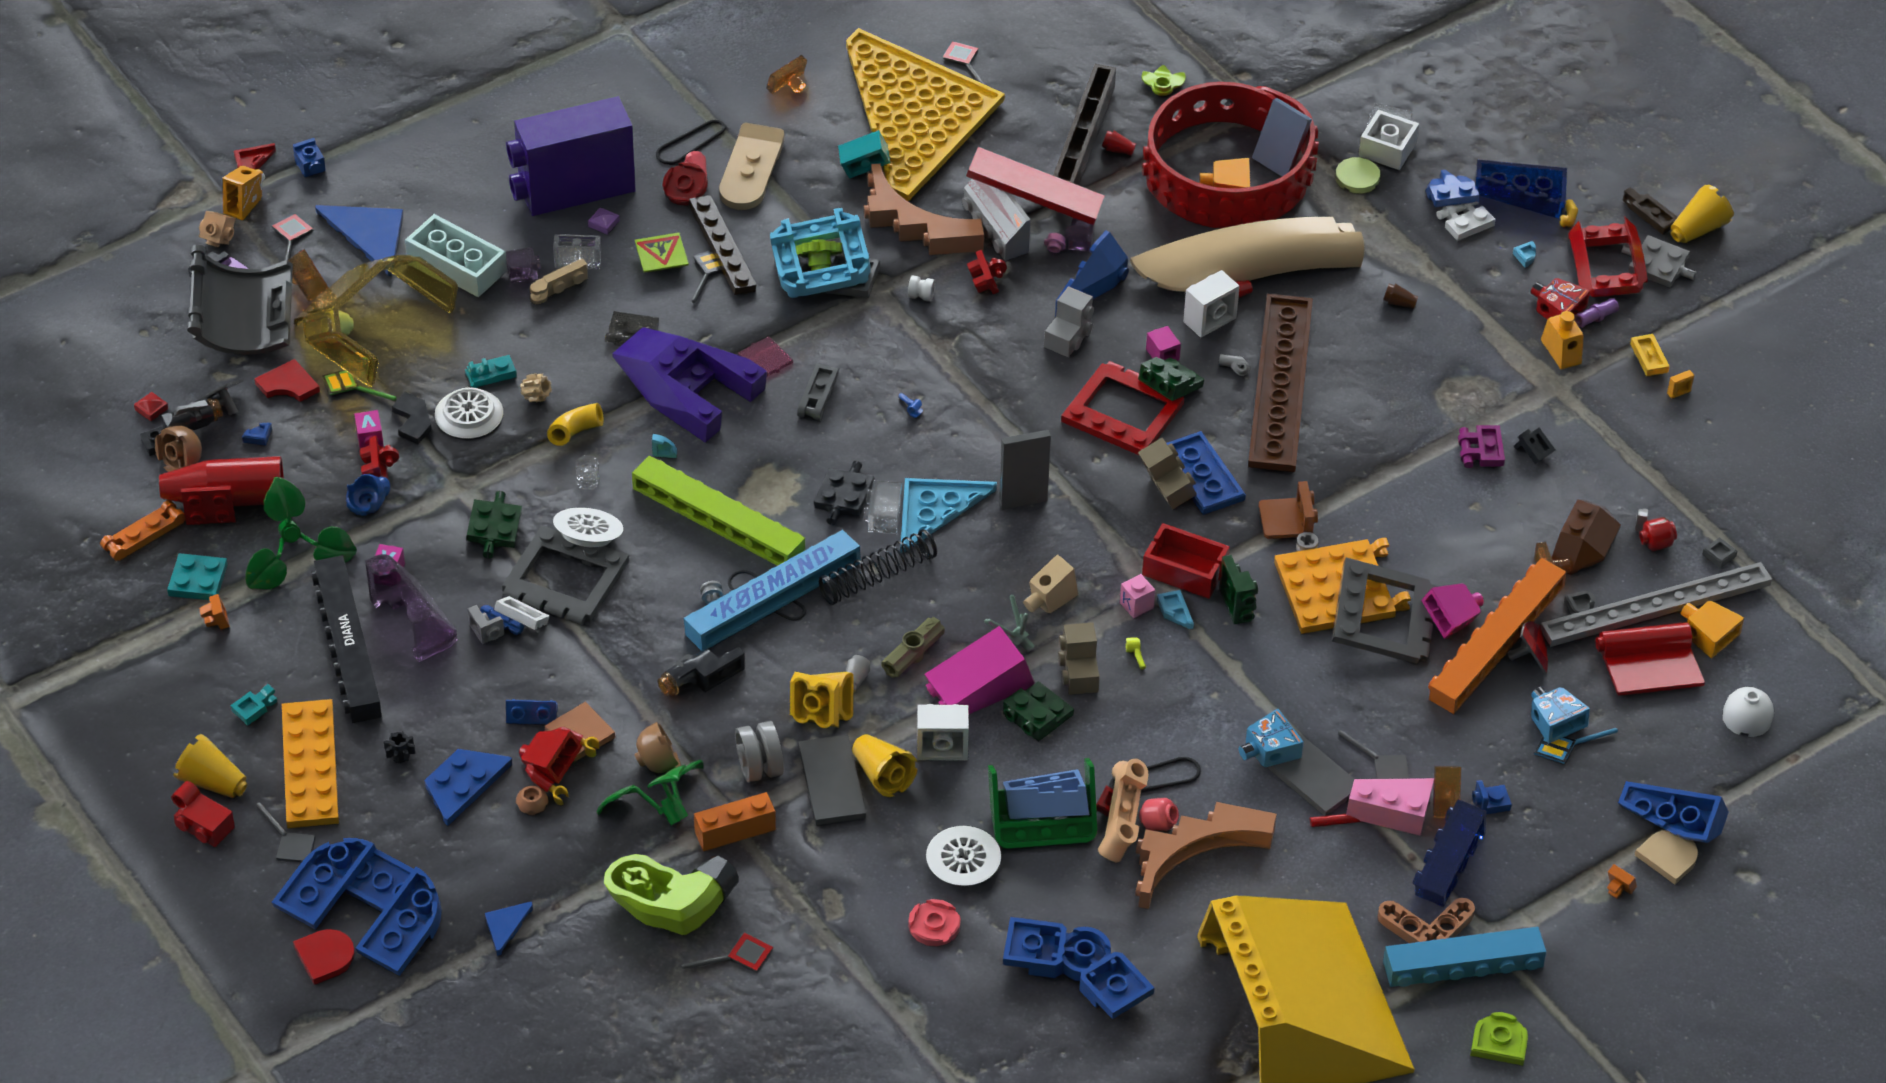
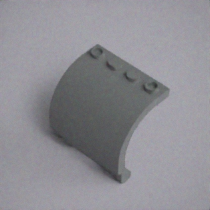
[187,245,293,355]

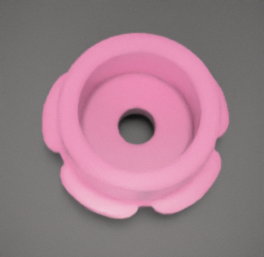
[1044,233,1066,253]

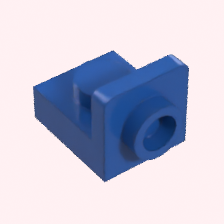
[1472,780,1512,815]

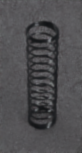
[818,529,937,605]

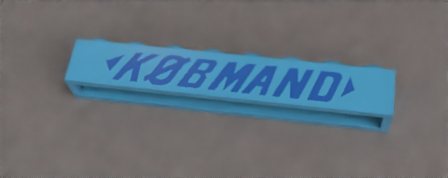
[684,530,861,651]

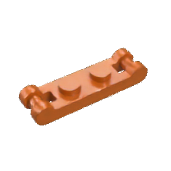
[100,500,186,561]

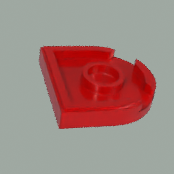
[293,929,355,985]

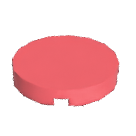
[908,899,961,946]

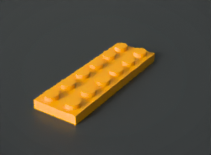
[282,699,339,828]

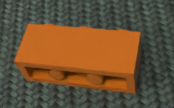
[694,792,776,851]

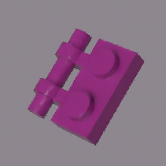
[1458,425,1505,468]

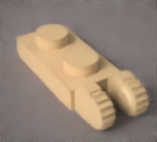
[530,258,588,305]

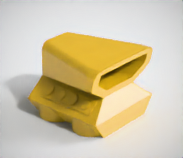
[790,672,854,728]

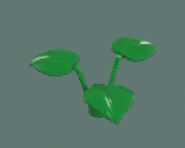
[245,477,357,589]
[597,760,704,825]

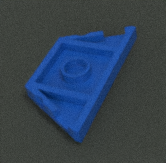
[424,749,513,826]

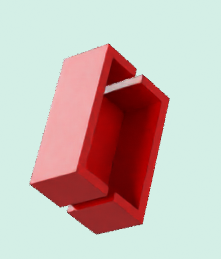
[1142,523,1230,599]

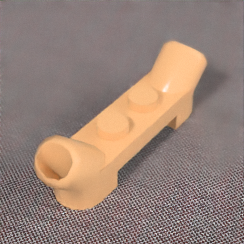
[1098,759,1149,863]

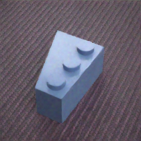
[1003,769,1089,820]

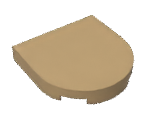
[1635,830,1698,884]

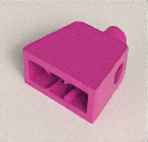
[1421,583,1484,639]

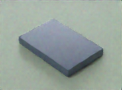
[1252,98,1312,176]

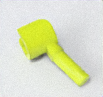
[1126,638,1146,670]

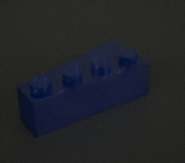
[1474,159,1567,219]
[1413,799,1486,907]

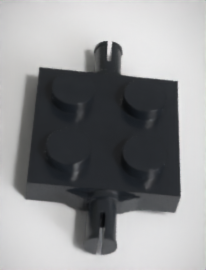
[814,461,875,525]

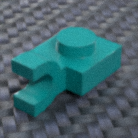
[230,684,278,726]

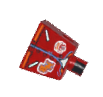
[1531,278,1590,319]

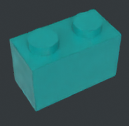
[838,130,890,179]

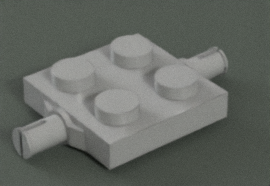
[1621,235,1697,288]

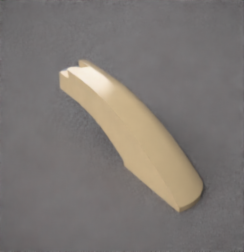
[1130,217,1364,292]

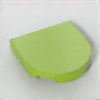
[1470,1012,1528,1066]

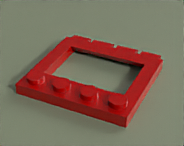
[1061,361,1184,455]

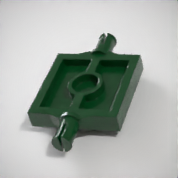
[466,491,522,558]

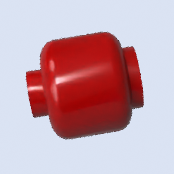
[1639,517,1677,551]

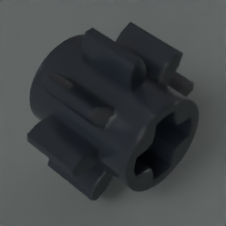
[384,731,416,763]

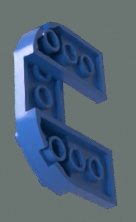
[272,838,442,976]

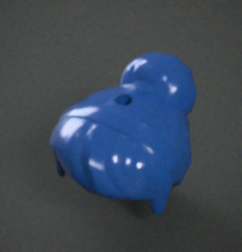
[346,474,390,516]

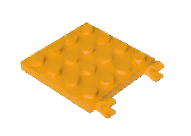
[1274,538,1411,634]

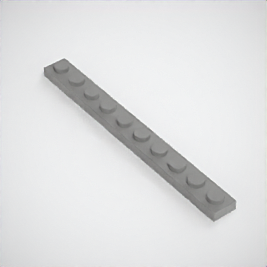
[1540,562,1772,647]

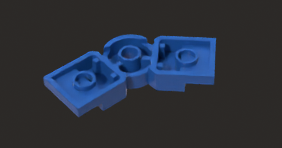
[1003,917,1155,1019]

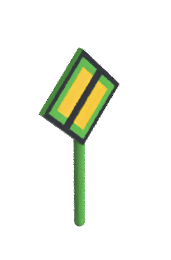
[322,368,397,401]

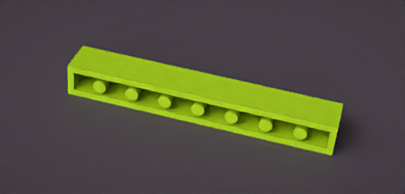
[632,455,805,566]

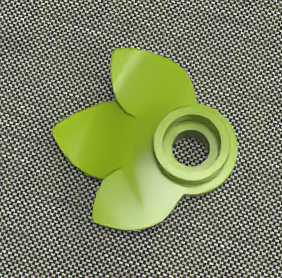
[1142,65,1186,96]

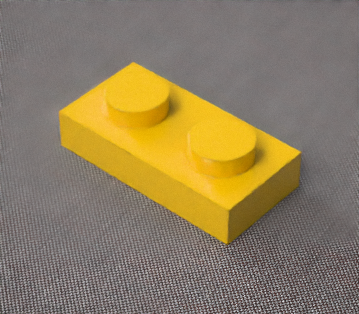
[1630,334,1670,376]

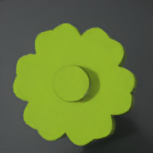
[796,239,842,271]

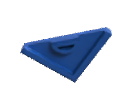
[485,901,533,956]

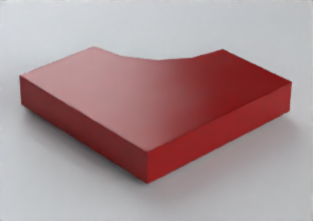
[254,359,320,401]

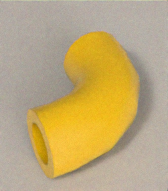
[547,403,604,446]

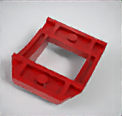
[1568,216,1648,297]

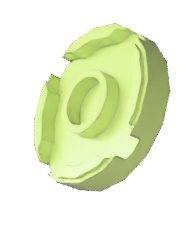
[1335,157,1380,193]

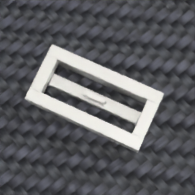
[494,596,549,630]

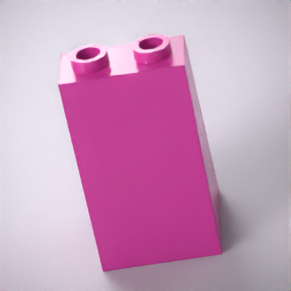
[925,626,1035,715]

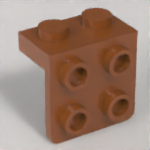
[1258,481,1318,539]

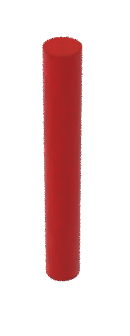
[1309,814,1362,827]

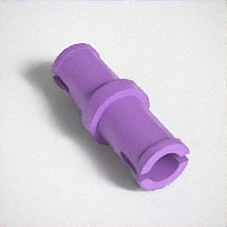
[1574,298,1619,328]

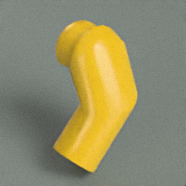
[1559,199,1578,228]

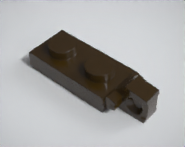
[1622,187,1678,235]

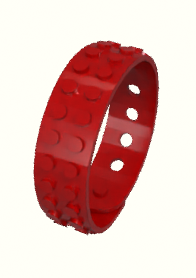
[1142,82,1319,228]

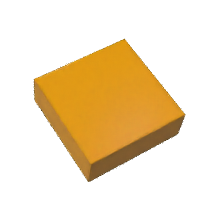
[1667,370,1694,399]

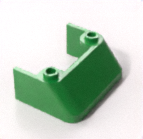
[988,758,1098,848]

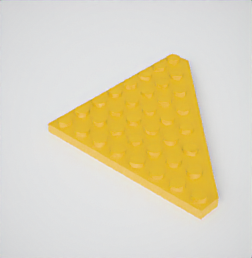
[846,28,1005,201]

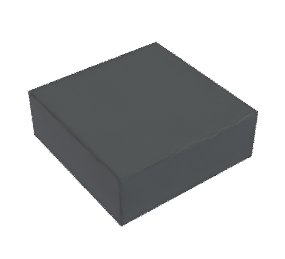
[1702,537,1738,568]

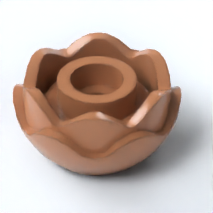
[516,786,548,815]

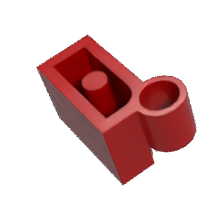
[171,781,235,847]

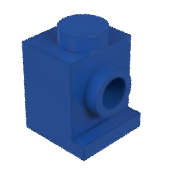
[293,138,326,177]

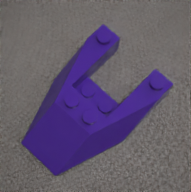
[612,327,767,443]

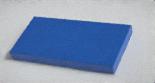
[1167,431,1246,515]

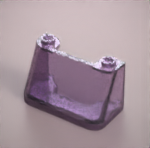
[365,554,457,662]

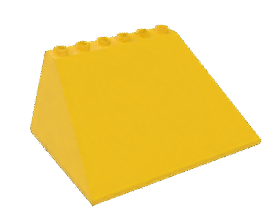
[1197,895,1415,1083]

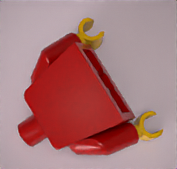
[519,727,599,805]

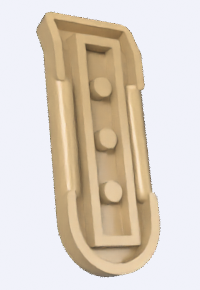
[719,123,785,210]

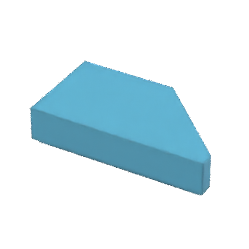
[1157,590,1194,629]

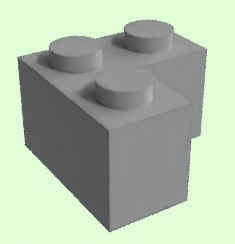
[1044,286,1094,357]

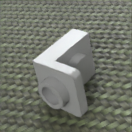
[468,605,504,644]

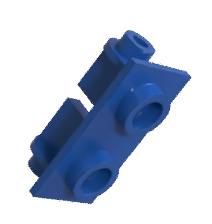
[506,699,558,724]

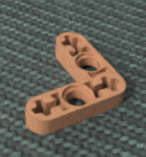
[1378,898,1475,943]

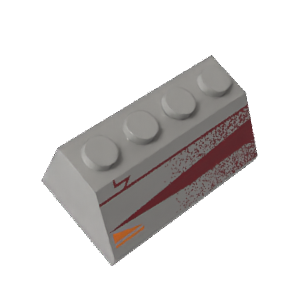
[962,179,1031,261]

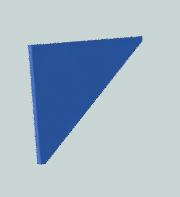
[315,205,403,276]

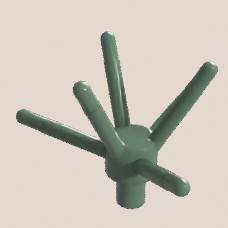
[984,595,1035,652]

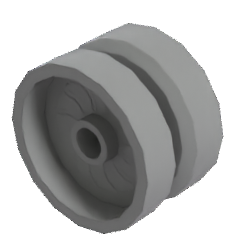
[735,721,784,783]

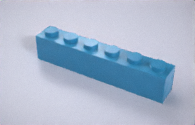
[1383,927,1546,987]

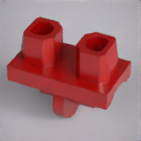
[967,250,1007,294]
[360,435,399,479]

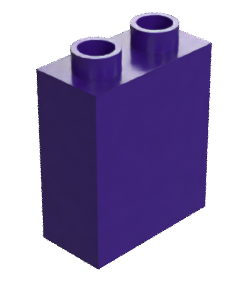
[506,96,636,216]

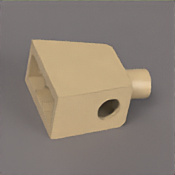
[1023,555,1078,613]

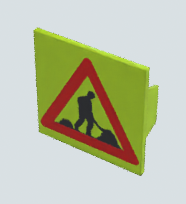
[635,233,689,273]

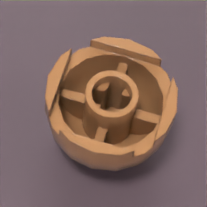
[155,426,202,472]
[634,722,681,773]

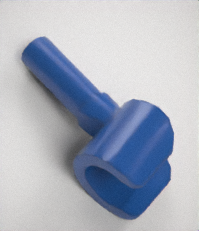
[898,393,923,418]

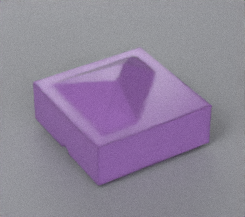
[588,208,620,235]

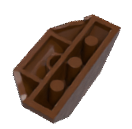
[1550,499,1621,575]

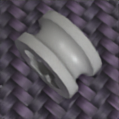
[1296,532,1318,551]
[700,581,723,604]

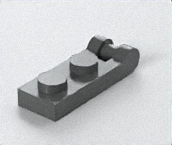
[797,364,839,421]

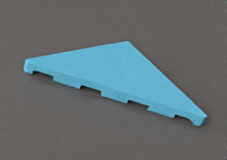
[900,478,997,553]

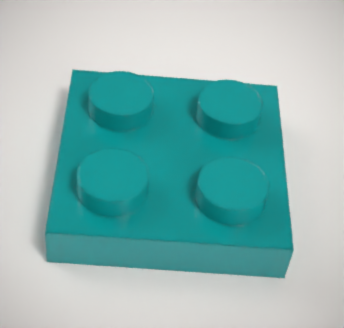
[167,553,228,600]

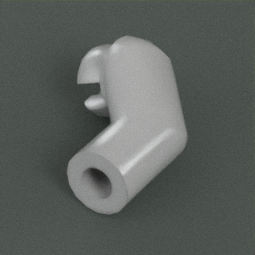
[1219,354,1250,376]

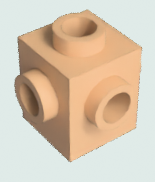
[199,211,236,247]

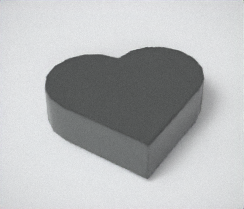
[1564,591,1595,614]

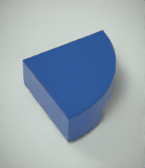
[242,423,272,446]

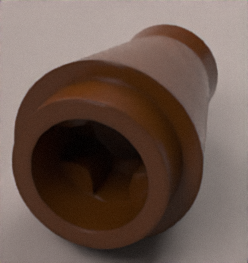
[1383,283,1419,309]

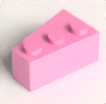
[1346,778,1434,836]

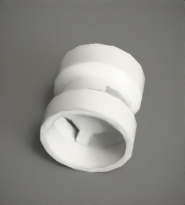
[908,275,935,302]

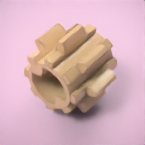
[520,373,552,402]

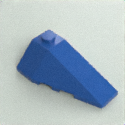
[1055,231,1129,317]
[1618,781,1729,843]

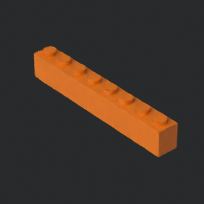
[1428,558,1566,714]

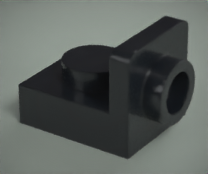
[1514,427,1556,464]

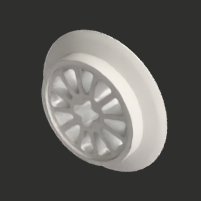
[435,387,503,438]
[553,508,623,547]
[926,826,1001,886]

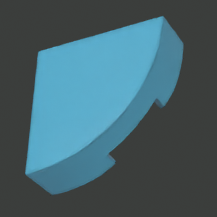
[1513,241,1536,268]
[652,434,677,458]

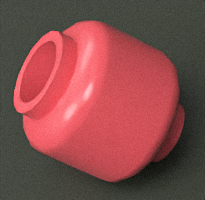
[1139,798,1179,832]

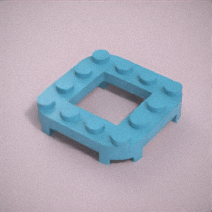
[770,208,871,298]

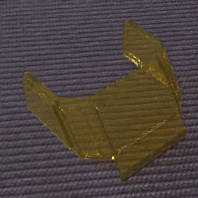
[293,255,458,387]

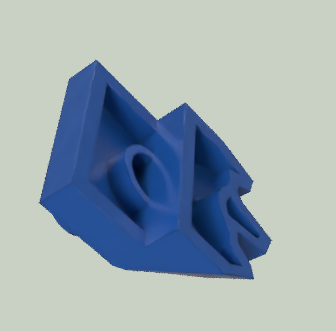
[1425,170,1479,207]

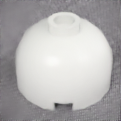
[1723,687,1774,737]

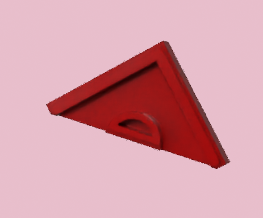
[234,143,276,170]

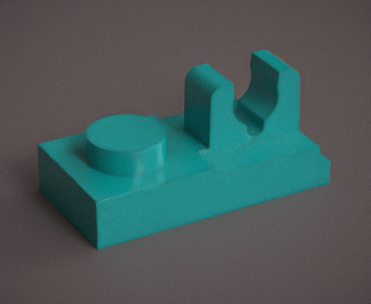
[465,355,517,388]

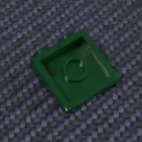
[1138,357,1205,401]
[1219,555,1258,624]
[1003,681,1074,742]

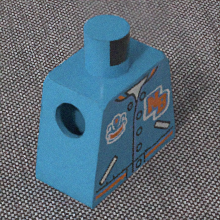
[1531,687,1590,744]
[1238,709,1304,767]

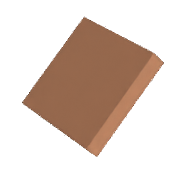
[545,701,616,762]

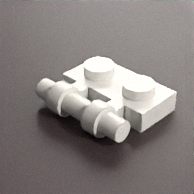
[1436,202,1496,241]

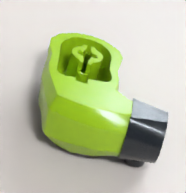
[604,854,739,935]

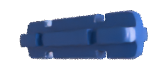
[480,605,524,635]

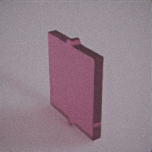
[738,336,793,377]

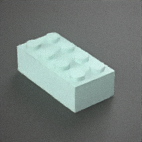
[405,214,507,297]

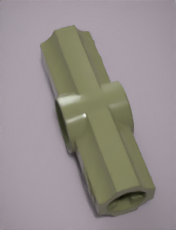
[881,617,945,678]

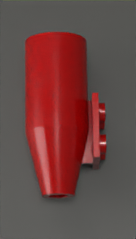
[159,456,284,525]

